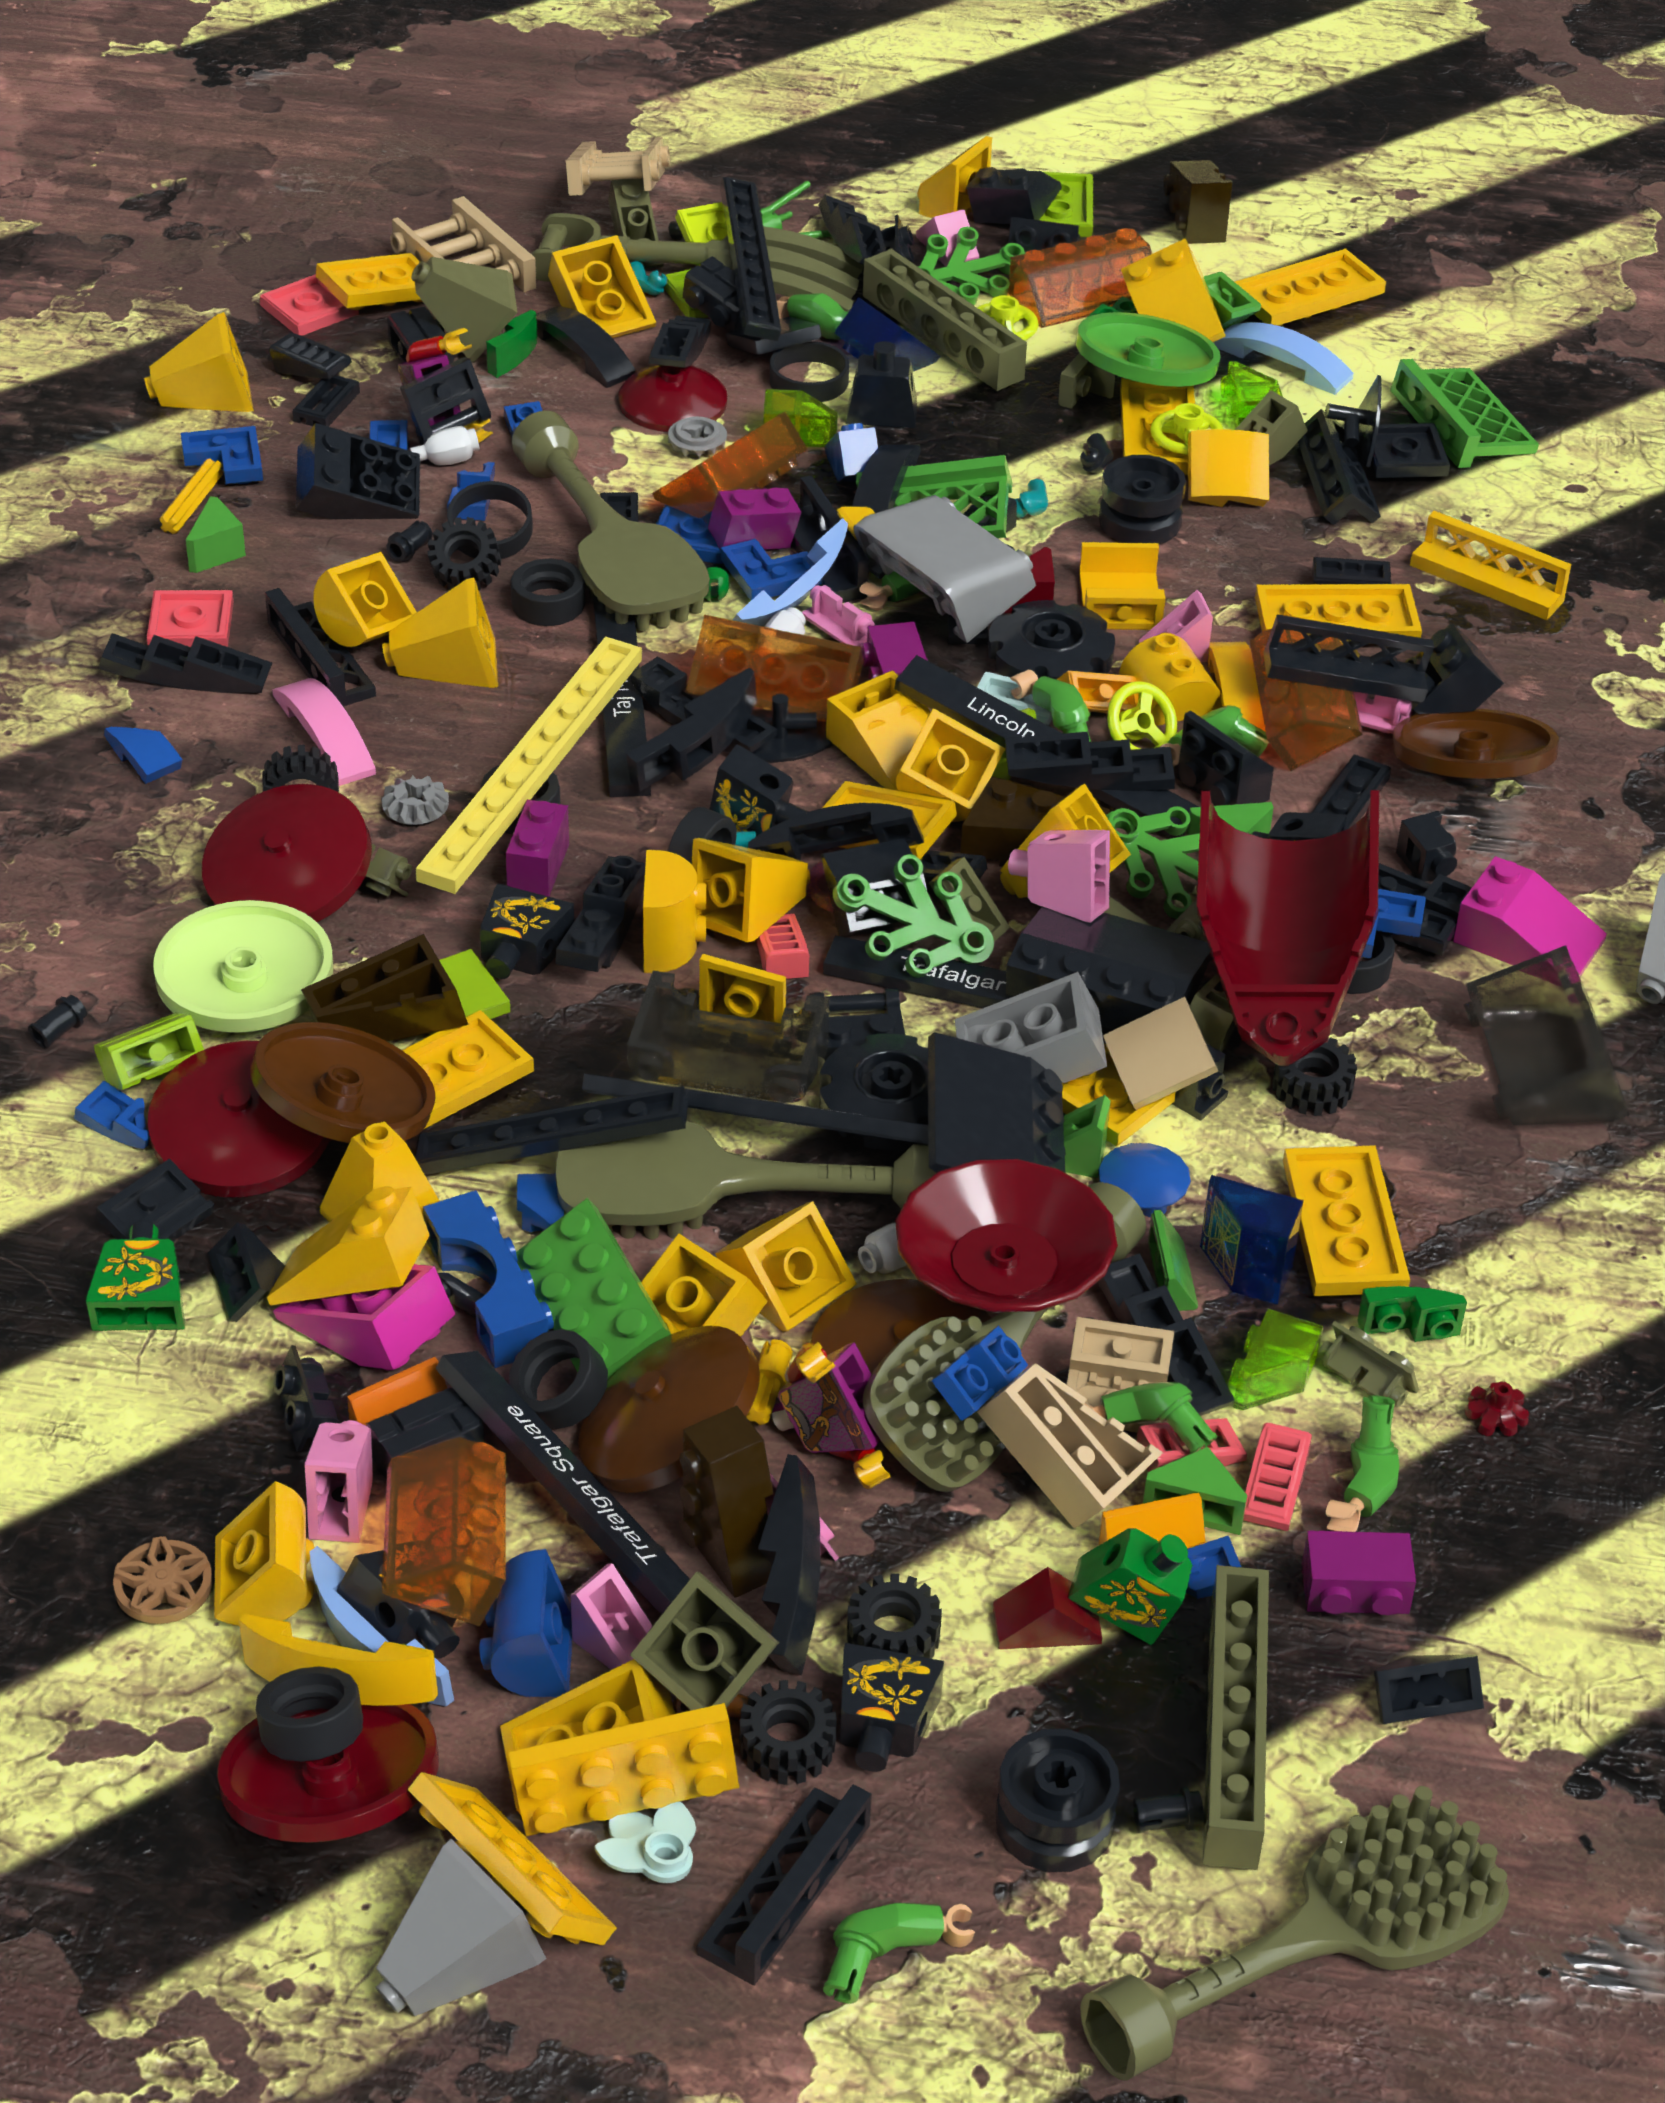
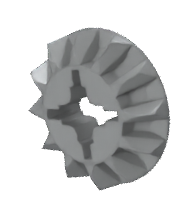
[668,417,727,458]
[382,774,449,825]

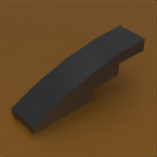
[818,195,886,265]
[649,315,711,368]
[98,633,272,693]
[1005,732,1175,791]
[1097,1253,1235,1416]
[758,1454,820,1675]

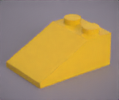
[548,235,657,338]
[1121,238,1226,342]
[267,1186,430,1305]
[641,1233,768,1337]
[500,1659,675,1815]

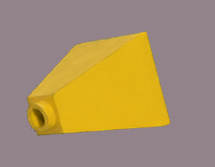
[144,312,254,412]
[382,577,498,688]
[1000,783,1131,898]
[692,838,810,942]
[320,1121,440,1222]

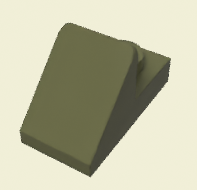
[1058,353,1115,408]
[929,857,1010,948]

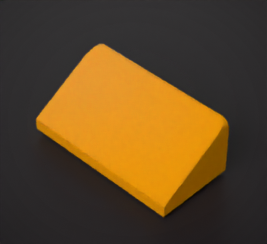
[1057,671,1139,713]
[1099,1493,1206,1549]

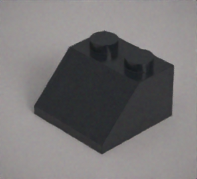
[966,167,1062,224]

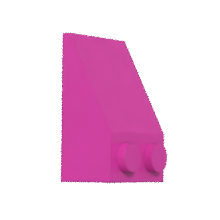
[1453,856,1607,988]
[273,1264,455,1370]

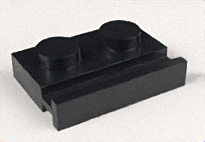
[95,1158,215,1241]

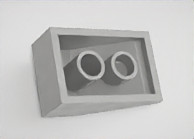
[955,972,1107,1083]

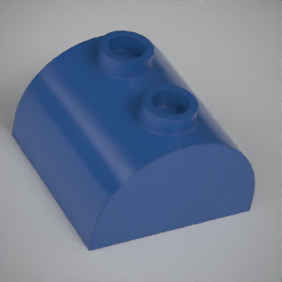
[480,1549,572,1697]

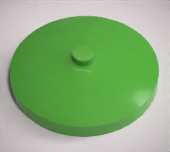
[1075,312,1220,387]

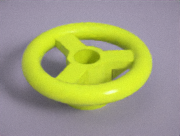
[977,295,1039,341]
[1150,403,1223,455]
[1107,681,1177,750]

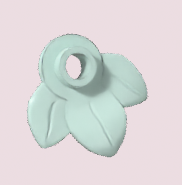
[594,1802,696,1883]

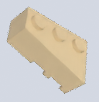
[977,1363,1163,1529]

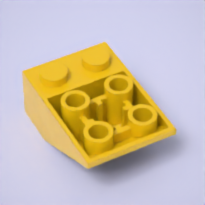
[826,670,930,790]

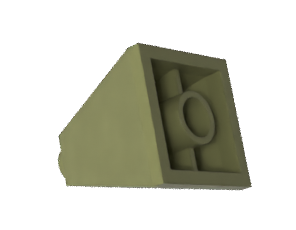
[411,257,517,363]
[630,1572,779,1710]

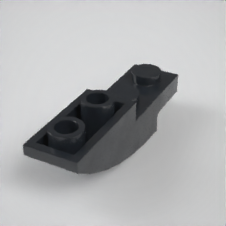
[626,667,757,791]
[556,856,646,972]

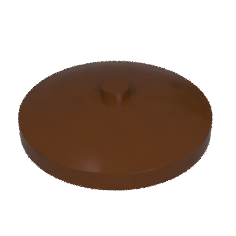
[1392,709,1559,779]
[250,1022,436,1143]
[811,1279,991,1374]
[579,1326,760,1493]

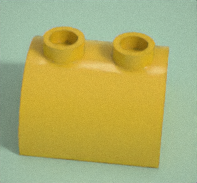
[313,552,417,647]
[1119,633,1222,726]
[896,708,1006,822]
[643,850,706,973]
[214,1481,314,1626]

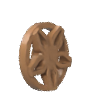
[113,1536,213,1624]

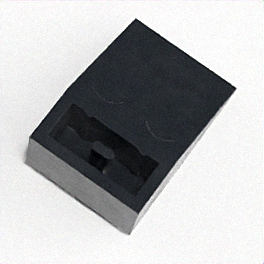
[296,423,420,519]

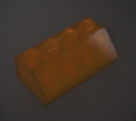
[1008,228,1152,328]
[652,411,808,518]
[686,615,864,722]
[1249,629,1363,771]
[382,1437,506,1626]

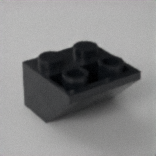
[1405,623,1504,714]
[1177,710,1274,806]
[821,838,927,937]

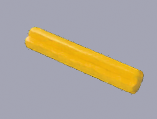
[159,458,223,534]

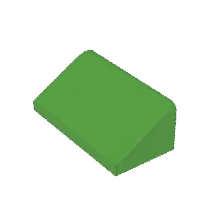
[1148,1210,1198,1311]

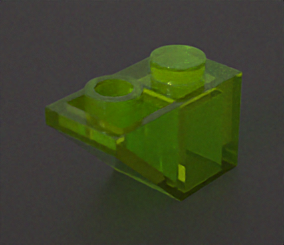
[1220,361,1283,428]
[763,389,838,447]
[1229,1309,1323,1411]

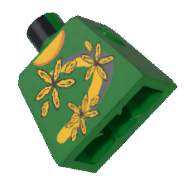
[86,1222,185,1331]
[1068,1528,1192,1645]

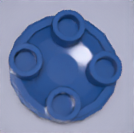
[1099,1143,1191,1218]

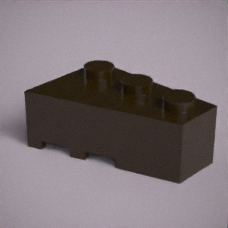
[1164,160,1233,244]
[960,776,1110,867]
[301,934,469,1041]
[679,1406,773,1598]

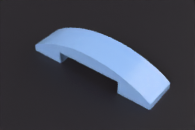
[1213,322,1354,395]
[728,518,848,633]
[309,1546,454,1707]

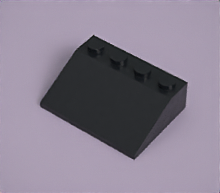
[1006,907,1212,1030]
[928,1032,1066,1173]

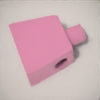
[1008,830,1110,923]
[305,1420,373,1543]

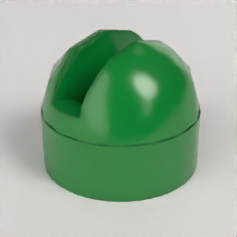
[704,567,729,601]

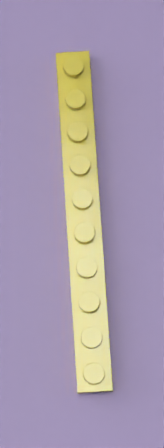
[416,637,642,894]

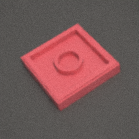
[260,274,359,336]
[147,590,234,647]

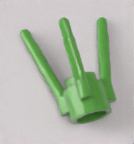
[760,181,831,239]

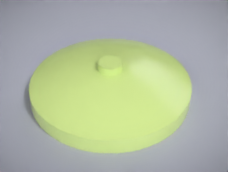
[153,900,333,1032]

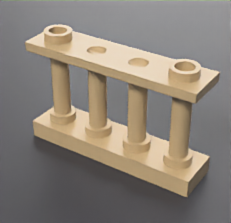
[566,137,670,196]
[390,196,536,292]

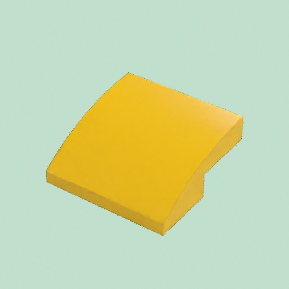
[1188,429,1269,507]

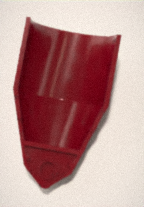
[1197,790,1380,1067]

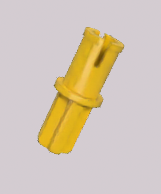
[746,1339,793,1425]

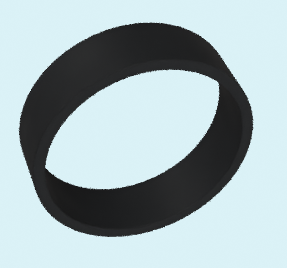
[770,341,849,403]
[447,481,533,559]

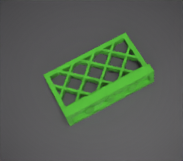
[1390,359,1539,468]
[856,455,1012,538]

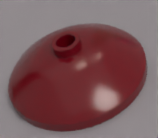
[619,365,727,432]

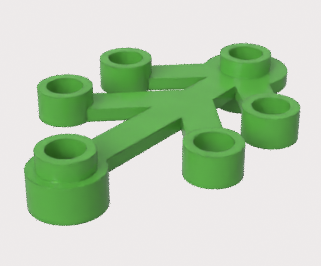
[917,226,1026,305]
[1106,806,1200,919]
[833,854,994,978]

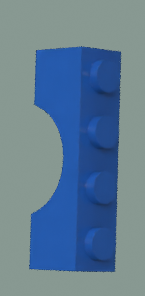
[423,1190,554,1368]

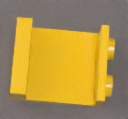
[1079,542,1165,630]

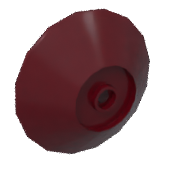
[895,1159,1118,1313]

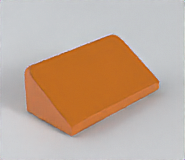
[347,1357,447,1425]

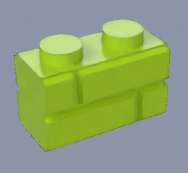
[94,1013,204,1090]

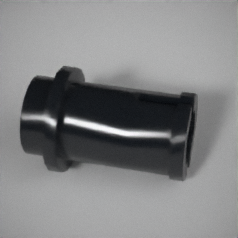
[386,520,433,562]
[28,995,87,1048]
[1133,1787,1204,1833]

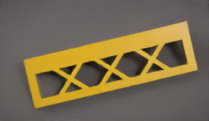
[1410,511,1572,620]

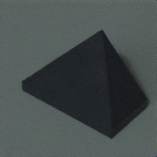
[208,1222,285,1322]
[1374,1655,1484,1724]

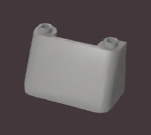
[853,495,1036,643]

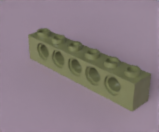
[863,249,1027,391]
[1202,1565,1269,1870]

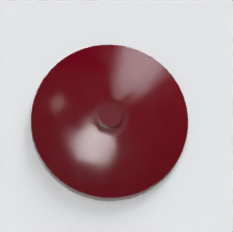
[202,784,372,922]
[148,1041,330,1197]
[218,1704,439,1842]

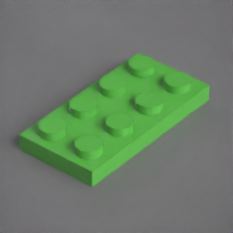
[516,1198,671,1381]

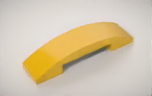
[1207,642,1267,732]
[239,1614,438,1706]

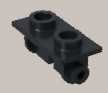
[881,214,915,264]
[1008,217,1080,260]
[274,1345,340,1452]

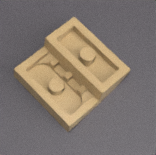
[1103,997,1218,1110]
[1067,1317,1174,1433]

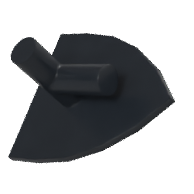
[1325,375,1382,467]
[752,694,834,763]

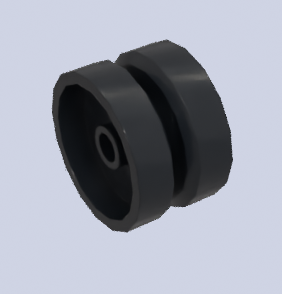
[1099,455,1186,544]
[995,1729,1120,1872]

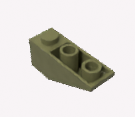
[608,178,664,269]

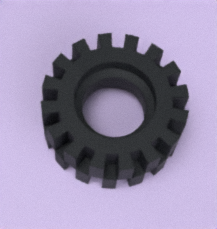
[427,517,501,591]
[262,745,339,792]
[1272,1037,1357,1116]
[847,1573,942,1659]
[739,1680,837,1785]

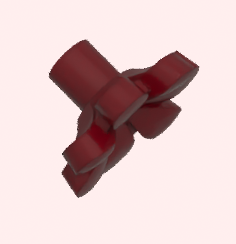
[1464,1381,1529,1436]

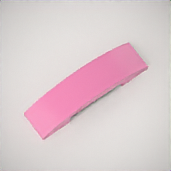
[272,678,376,786]

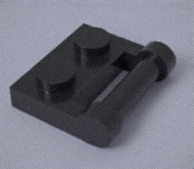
[399,357,491,445]
[809,988,905,1061]

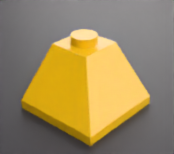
[917,136,992,218]
[699,954,786,1048]
[715,1201,857,1332]

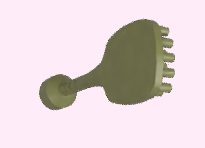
[512,411,710,631]
[556,1121,936,1240]
[863,1182,1146,1492]
[1080,1786,1509,2081]

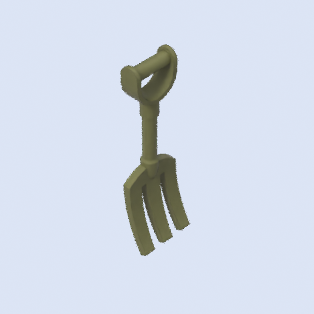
[531,213,864,311]

